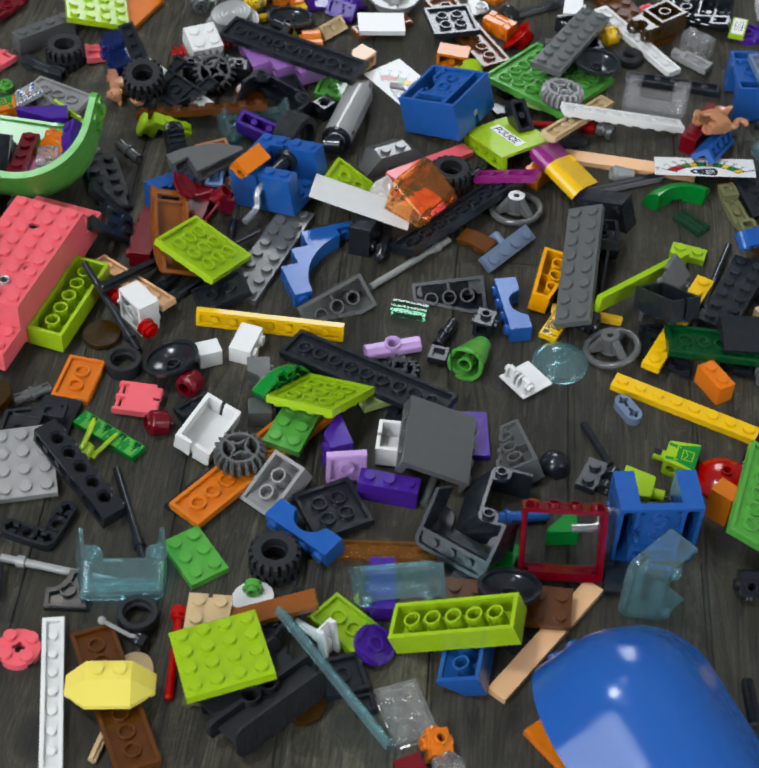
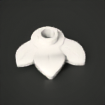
[467,0,489,16]

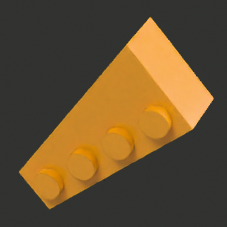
[527,247,563,314]

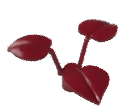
[173,170,236,223]

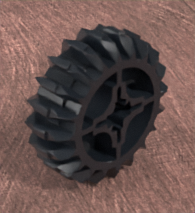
[163,121,187,154]

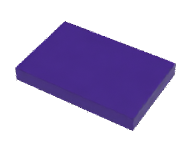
[459,411,490,460]

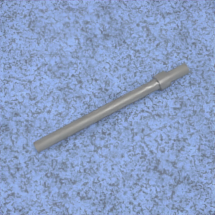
[368,237,451,290]
[0,553,125,587]

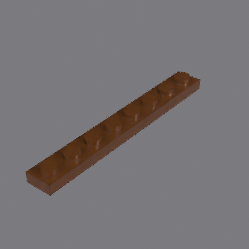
[135,99,268,121]

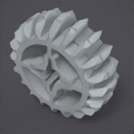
[540,77,584,110]

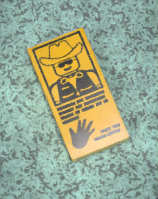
[538,310,566,343]

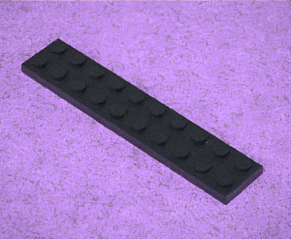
[218,16,369,85]
[389,169,526,257]
[279,329,458,410]

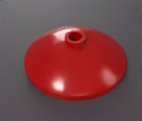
[696,457,743,499]

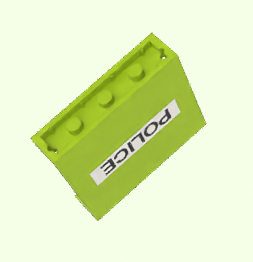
[464,116,549,170]

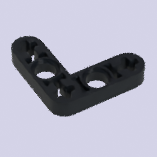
[0,501,77,552]

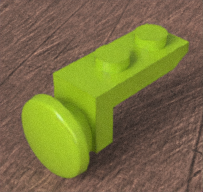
[136,112,192,138]

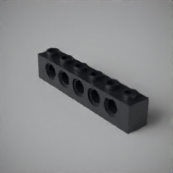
[33,419,125,528]

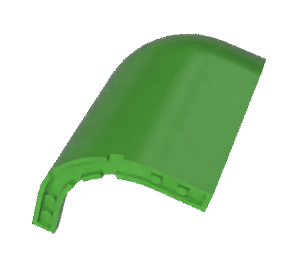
[0,92,106,198]

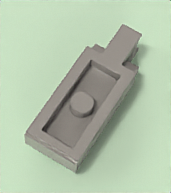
[670,48,713,75]

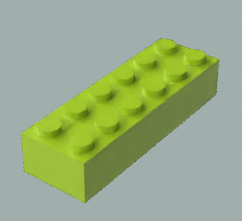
[27,255,111,353]
[388,592,527,654]

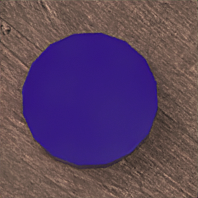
[734,23,759,45]
[353,624,395,667]

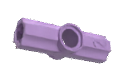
[363,336,422,360]

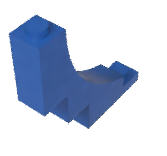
[281,221,352,308]

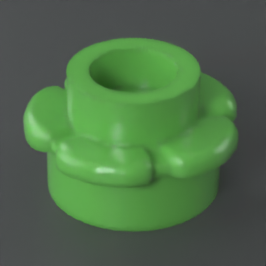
[0,79,14,94]
[242,578,263,597]

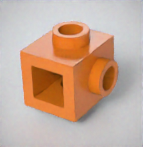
[419,725,454,764]

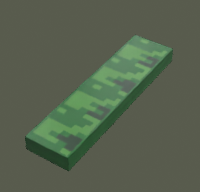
[73,410,146,463]

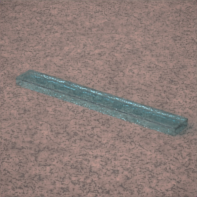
[273,606,395,751]

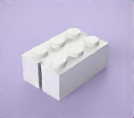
[173,392,241,466]
[374,419,401,466]

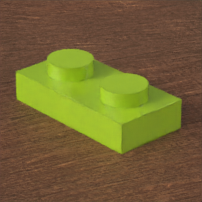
[669,241,707,266]

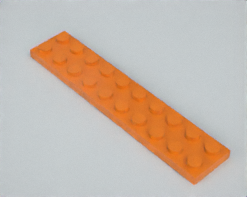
[169,415,335,528]

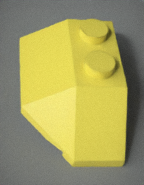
[64,660,157,710]

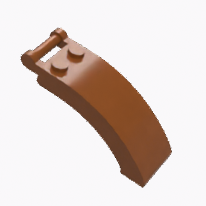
[149,186,198,277]

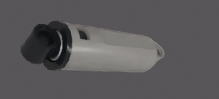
[322,79,373,155]

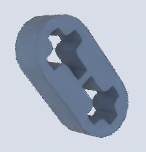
[614,394,643,426]

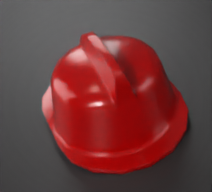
[503,21,534,49]

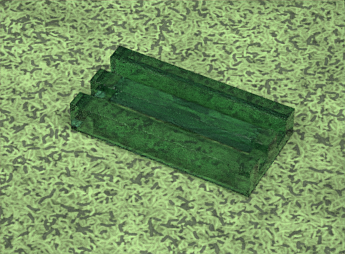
[672,208,710,237]
[389,298,429,322]

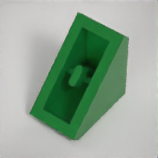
[544,514,579,545]

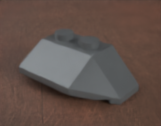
[359,138,424,178]

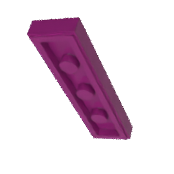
[472,169,542,184]

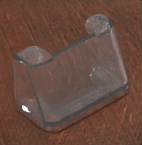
[622,73,691,119]

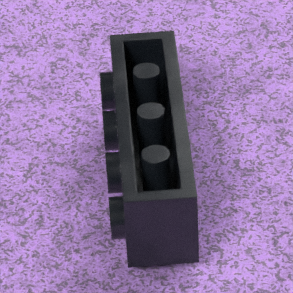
[183,56,248,82]

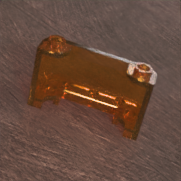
[385,157,457,228]

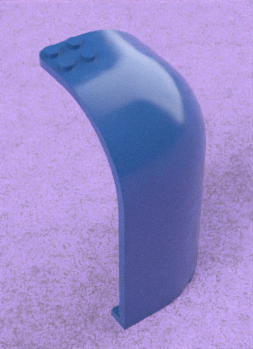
[532,625,759,768]

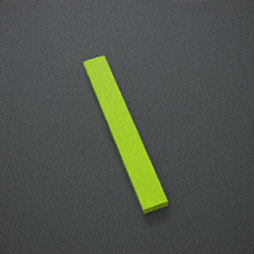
[594,250,690,313]

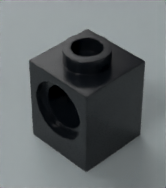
[312,94,338,122]

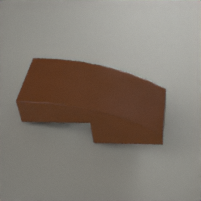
[456,228,497,254]

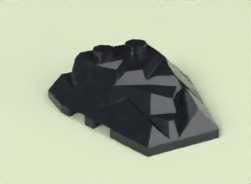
[672,0,735,32]

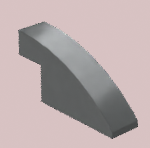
[166,144,244,182]

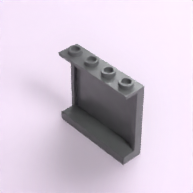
[394,395,477,493]

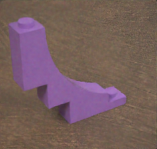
[238,45,328,85]

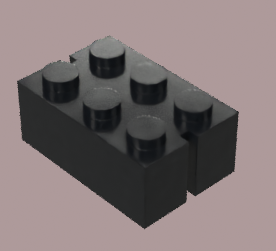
[634,282,701,325]

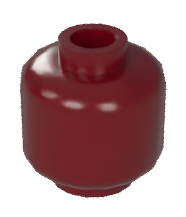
[176,369,205,398]
[143,410,174,436]

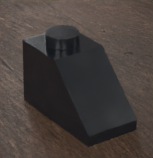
[504,98,535,133]

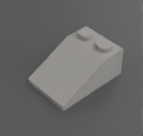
[239,449,313,516]

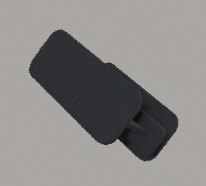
[199,637,326,757]

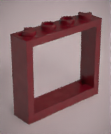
[517,498,609,583]

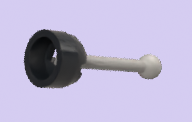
[97,616,149,651]

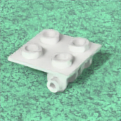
[499,361,552,400]

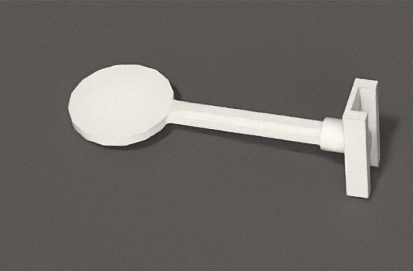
[232,582,341,659]

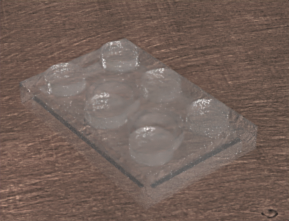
[374,678,436,750]

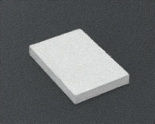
[357,13,405,36]

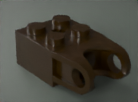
[627,0,687,43]

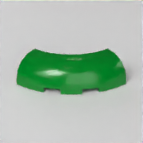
[641,183,710,211]
[250,364,311,404]

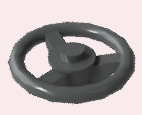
[489,190,544,227]
[582,327,642,369]

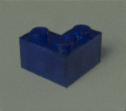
[99,28,132,76]

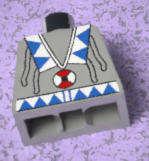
[15,82,51,107]

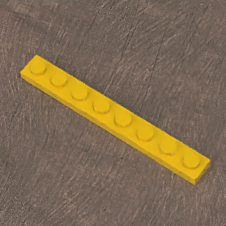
[641,275,714,374]
[196,306,345,342]
[609,373,759,444]

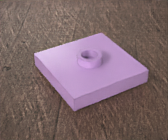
[325,449,367,483]

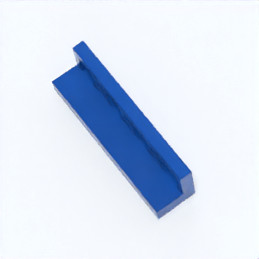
[691,131,734,166]

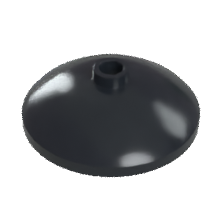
[267,6,313,31]
[574,47,621,77]
[143,339,199,378]
[477,568,542,606]

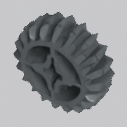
[193,49,236,94]
[212,430,267,479]

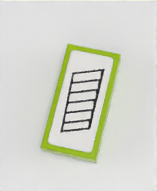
[728,17,749,41]

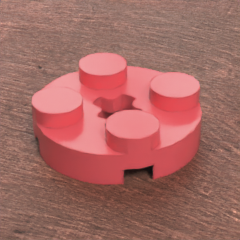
[0,629,42,671]

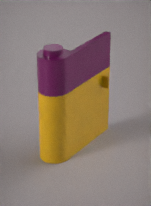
[529,142,598,200]

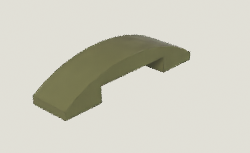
[717,182,758,231]

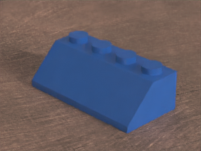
[436,646,496,696]

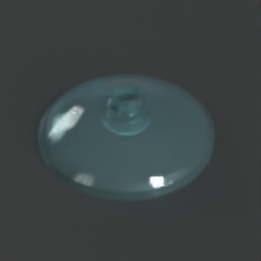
[532,341,588,384]

